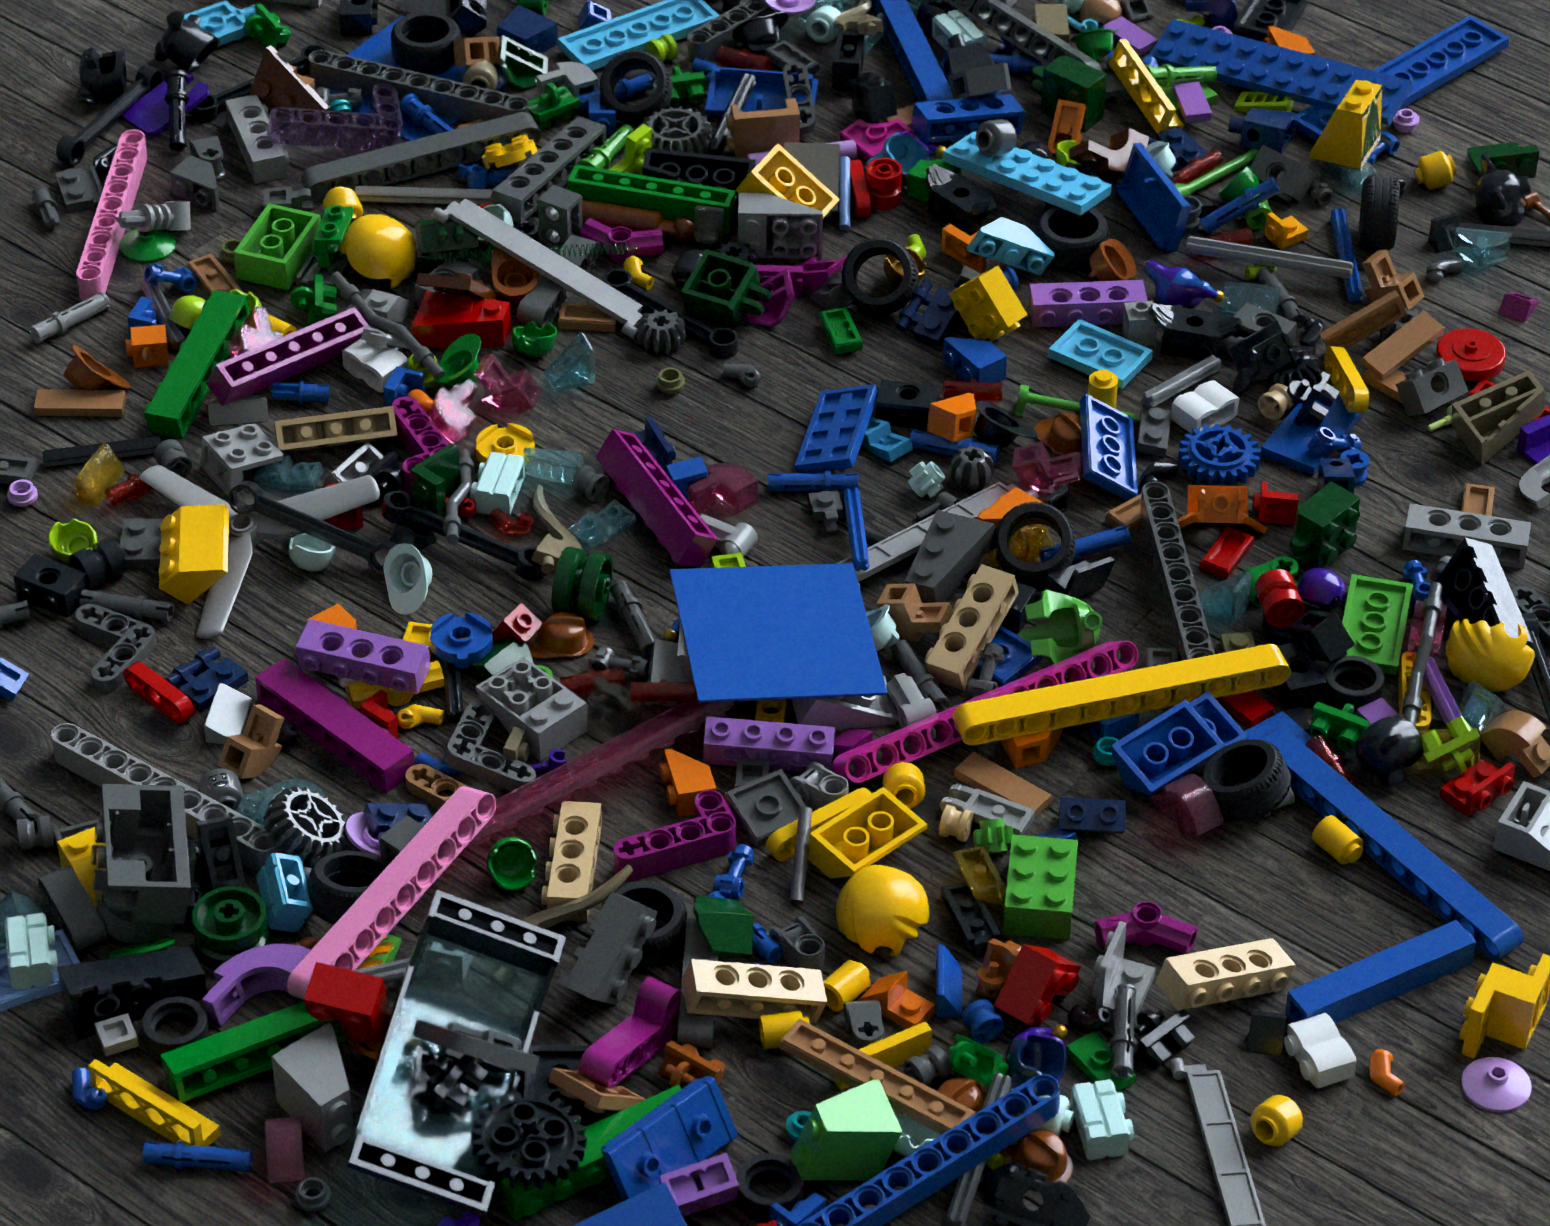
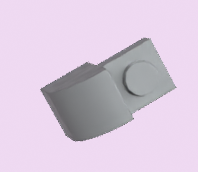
[536,62,599,105]

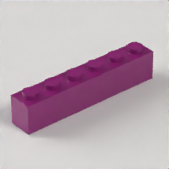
[206,307,370,406]
[595,429,718,568]
[255,658,414,793]

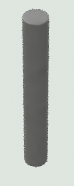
[790,807,812,904]

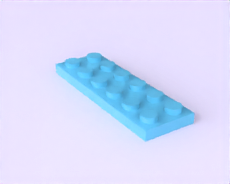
[558,0,719,71]
[942,131,1112,216]

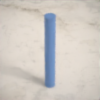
[839,156,850,231]

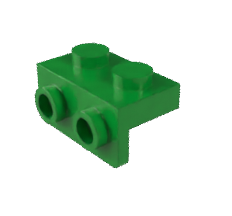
[312,205,354,268]

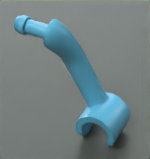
[1067,14,1098,32]

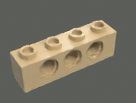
[274,406,397,453]
[925,564,1019,691]
[541,801,602,922]
[1155,938,1296,1011]
[682,959,827,1023]

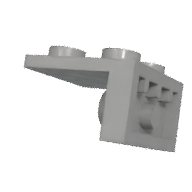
[200,423,283,496]
[1092,921,1156,1021]

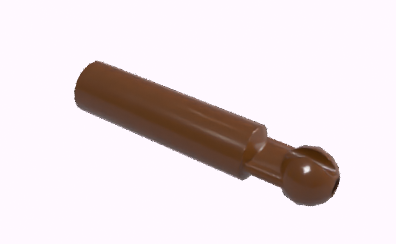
[582,199,699,244]

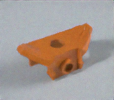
[1177,485,1268,534]

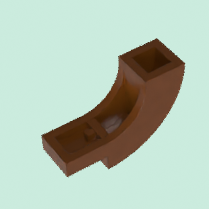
[1069,128,1149,180]

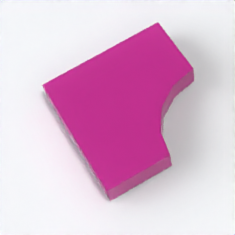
[839,118,915,161]

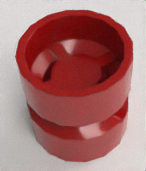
[866,158,902,210]
[1254,569,1305,628]

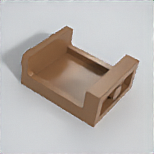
[726,98,800,159]

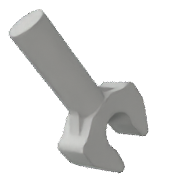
[361,328,409,349]

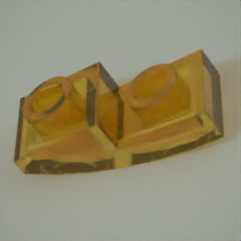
[988,526,1055,565]

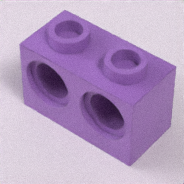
[658,1153,739,1217]

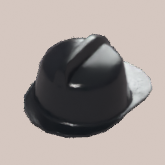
[732,12,789,53]
[974,401,1038,448]

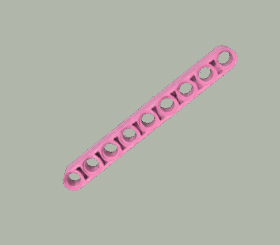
[76,130,147,301]
[287,786,496,999]

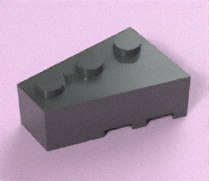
[905,510,995,603]
[556,892,658,1005]

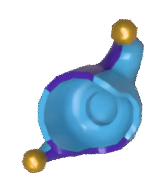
[866,131,946,177]

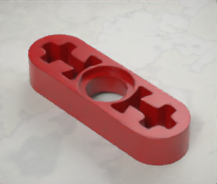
[850,160,871,218]
[123,661,195,724]

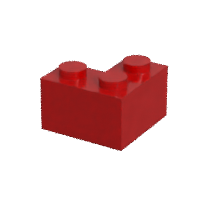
[994,944,1081,1026]
[303,962,389,1043]

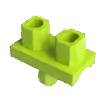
[1420,716,1480,774]

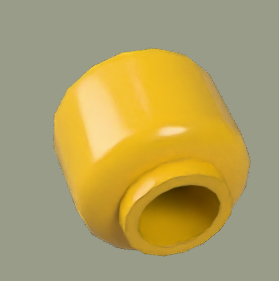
[1414,151,1457,191]
[322,187,363,224]
[882,762,925,809]
[1250,1095,1303,1147]

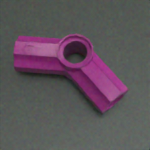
[580,218,664,264]
[1093,901,1198,954]

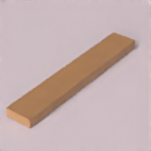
[780,1019,976,1135]

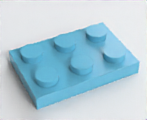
[1048,319,1153,389]

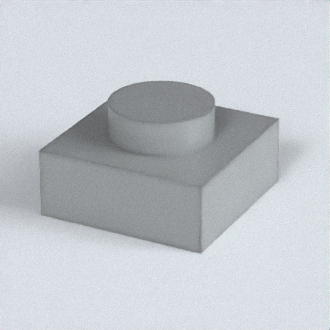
[94,1013,139,1056]

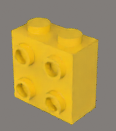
[948,265,1028,342]

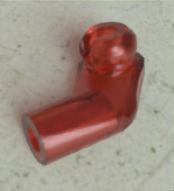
[489,508,534,534]

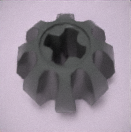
[950,446,994,491]

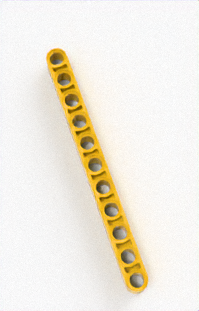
[952,644,1291,745]

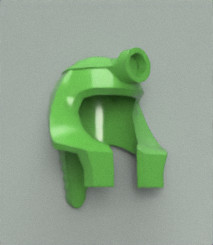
[1017,590,1102,665]

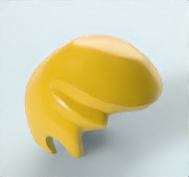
[338,214,417,288]
[1445,619,1535,692]
[836,865,929,956]

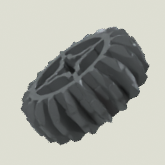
[640,106,712,154]
[263,785,349,867]

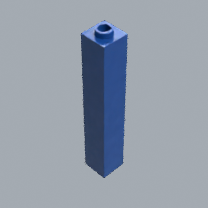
[1285,920,1476,1023]

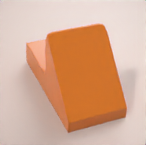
[1048,99,1086,155]
[941,224,986,274]
[859,971,935,1029]

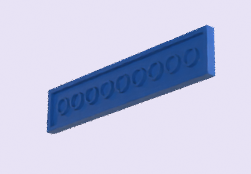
[1293,15,1510,141]
[1148,19,1412,126]

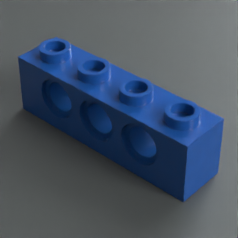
[910,94,1025,143]

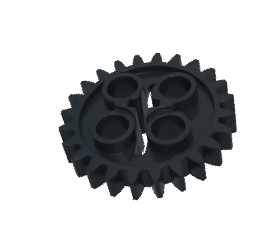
[470,1091,587,1190]

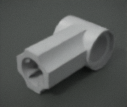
[700,514,758,557]
[886,673,937,729]

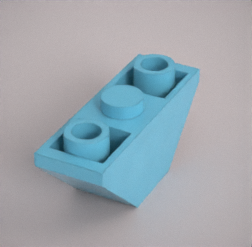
[967,217,1054,276]

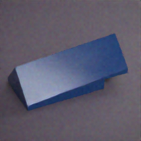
[1110,691,1248,795]

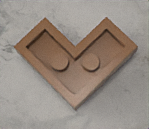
[549,1068,646,1113]

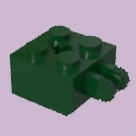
[1031,56,1107,133]
[415,218,479,261]
[681,249,772,328]
[1288,481,1360,569]

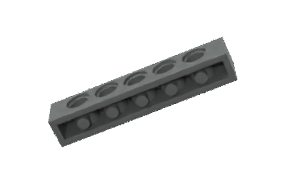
[491,116,606,224]

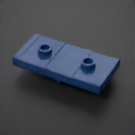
[705,67,818,123]
[1115,143,1191,252]
[601,1076,738,1201]

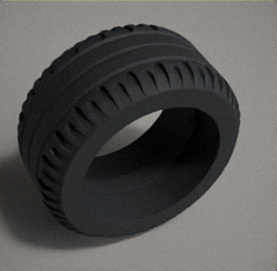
[391,12,461,74]
[599,50,673,125]
[1358,176,1400,250]
[1036,206,1110,271]
[842,237,918,315]
[994,502,1076,586]
[1201,739,1291,821]
[309,851,389,925]
[600,881,687,968]

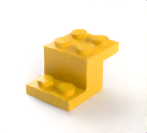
[1459,953,1550,1059]

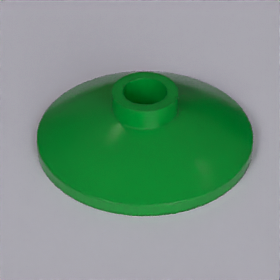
[119,228,176,263]
[108,937,176,959]

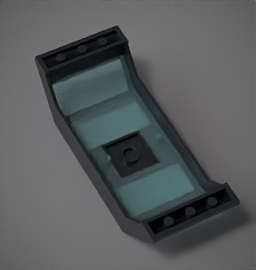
[346,890,566,1216]

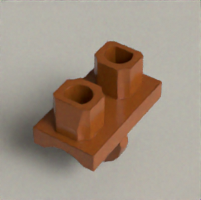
[976,938,1022,1000]
[659,1041,726,1089]

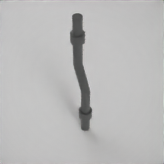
[330,272,445,380]
[443,449,474,545]
[1402,582,1443,726]

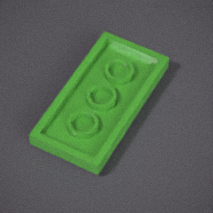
[1342,574,1413,676]

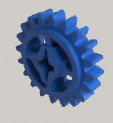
[1178,423,1261,486]

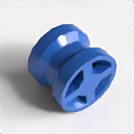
[1340,449,1370,487]
[961,999,1004,1043]

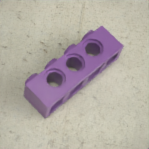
[1028,280,1147,328]
[296,619,431,694]
[703,716,835,772]

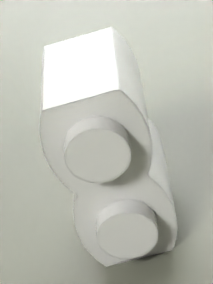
[342,339,408,392]
[1171,380,1239,434]
[1284,1013,1356,1089]

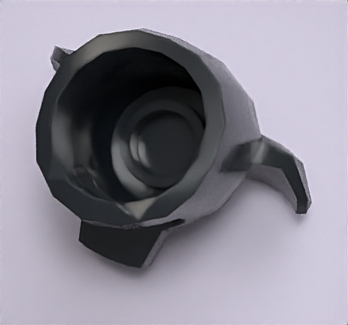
[154,11,220,72]
[76,47,127,104]
[1475,154,1532,226]
[1340,716,1423,787]

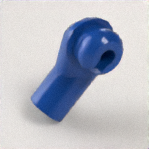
[692,58,718,84]
[414,752,461,776]
[72,1068,107,1111]

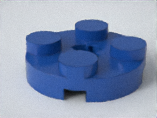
[430,612,493,668]

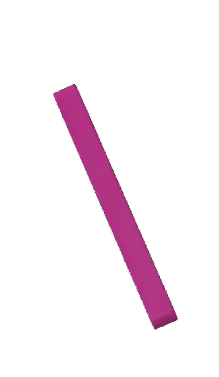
[832,641,1139,783]

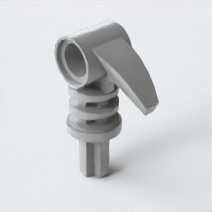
[117,201,191,232]

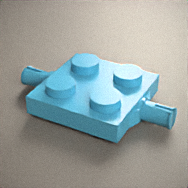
[184,0,255,46]

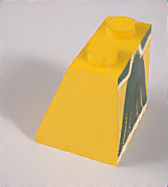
[1309,80,1382,169]

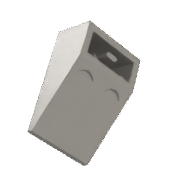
[738,193,823,259]
[476,657,588,762]
[1493,781,1550,871]

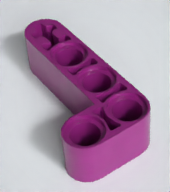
[392,396,449,496]
[613,790,736,882]
[578,977,682,1088]

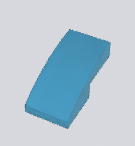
[861,417,913,462]

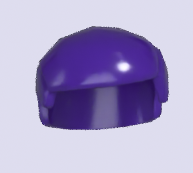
[1297,568,1345,605]

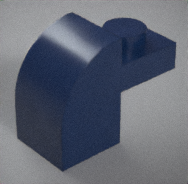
[1184,0,1238,29]

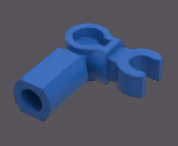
[459,163,518,189]

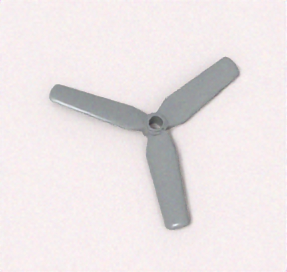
[139,465,380,639]

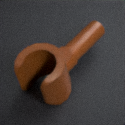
[1521,191,1550,220]

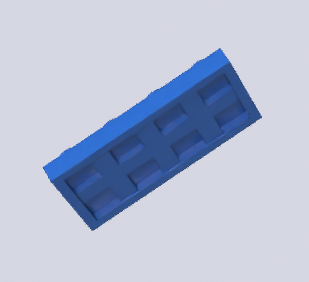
[794,384,878,474]

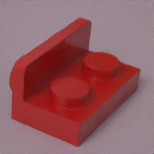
[1439,758,1515,818]

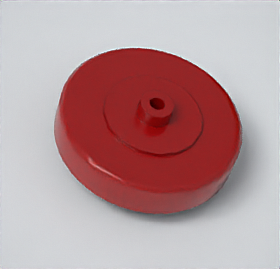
[1435,328,1506,382]

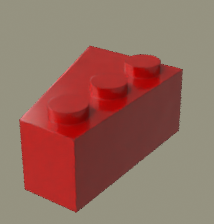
[411,291,511,351]

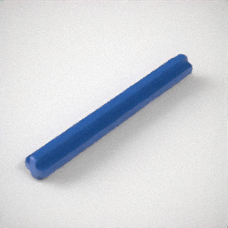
[1330,208,1363,303]
[843,487,870,572]

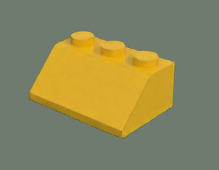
[736,144,840,218]
[158,504,229,605]
[808,787,928,879]

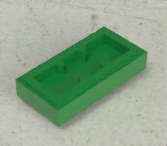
[819,307,863,355]
[1066,1031,1136,1093]

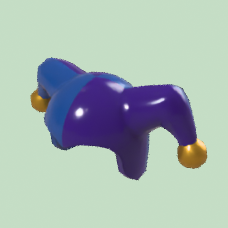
[1143,260,1224,308]

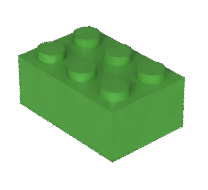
[234,203,321,291]
[1003,834,1078,940]

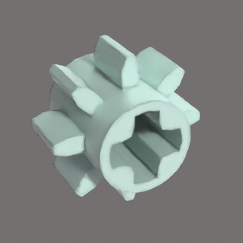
[908,461,945,498]

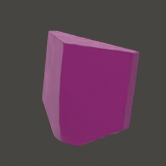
[792,254,848,293]
[743,269,795,327]

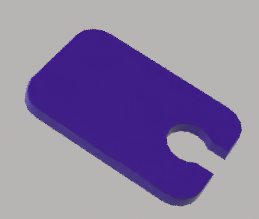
[124,72,210,136]

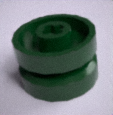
[551,546,613,621]
[192,886,270,970]

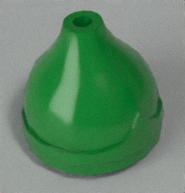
[1218,166,1260,203]

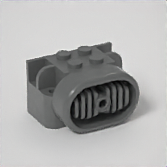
[91,784,191,945]

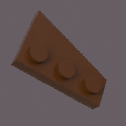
[249,45,330,132]
[416,273,502,301]

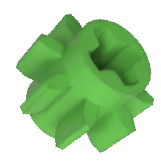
[973,818,1013,855]

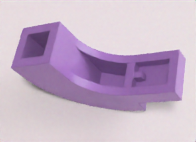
[202,944,311,1027]

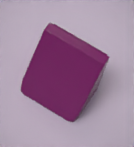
[1499,292,1539,322]
[833,728,873,763]

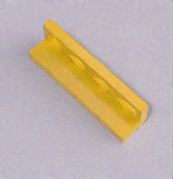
[1109,39,1184,134]
[88,1059,221,1147]

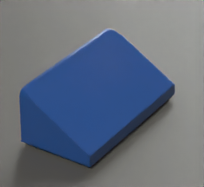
[936,944,962,1018]

